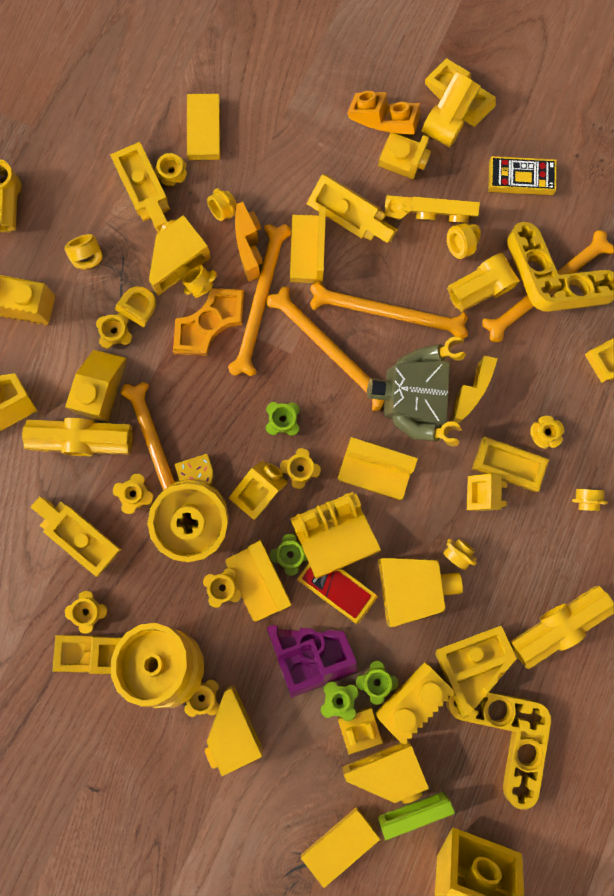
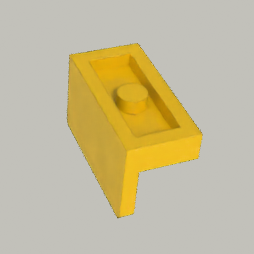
[290,206,326,284]
[338,437,418,500]
[225,540,292,622]

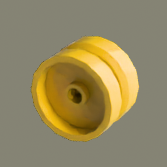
[147,479,229,563]
[111,623,204,709]

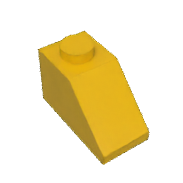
[149,215,211,296]
[65,350,127,423]
[205,684,264,776]
[342,739,429,804]

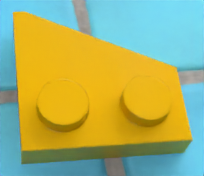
[435,626,517,719]

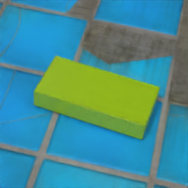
[378,792,455,841]

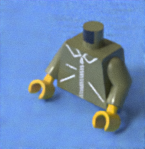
[367,337,466,447]

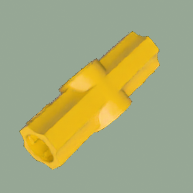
[22,418,133,457]
[509,586,614,669]

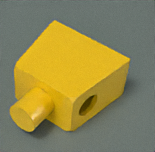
[378,558,463,627]

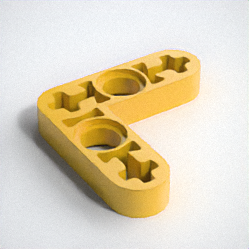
[507,222,614,312]
[446,691,551,810]

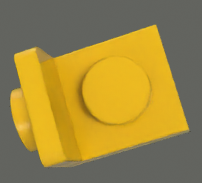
[378,133,431,180]
[229,461,288,520]

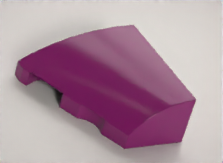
[267,625,357,698]

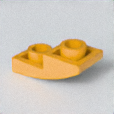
[347,91,421,135]
[235,202,263,282]

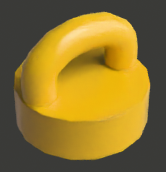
[447,223,481,259]
[64,234,103,270]

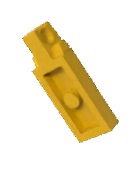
[110,142,170,233]
[307,174,398,243]
[384,195,480,223]
[31,496,122,577]

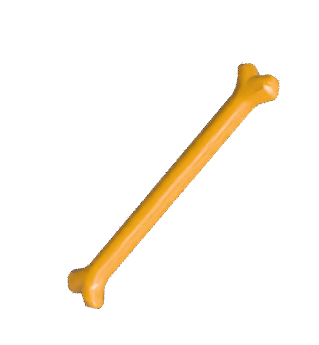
[228,223,292,376]
[482,230,614,343]
[310,281,468,340]
[267,286,385,412]
[120,382,194,524]

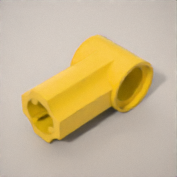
[421,72,481,148]
[0,159,22,233]
[447,253,520,313]

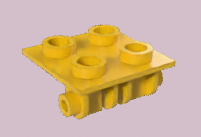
[290,492,381,579]

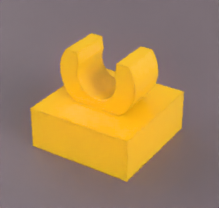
[467,474,507,511]
[337,706,383,755]

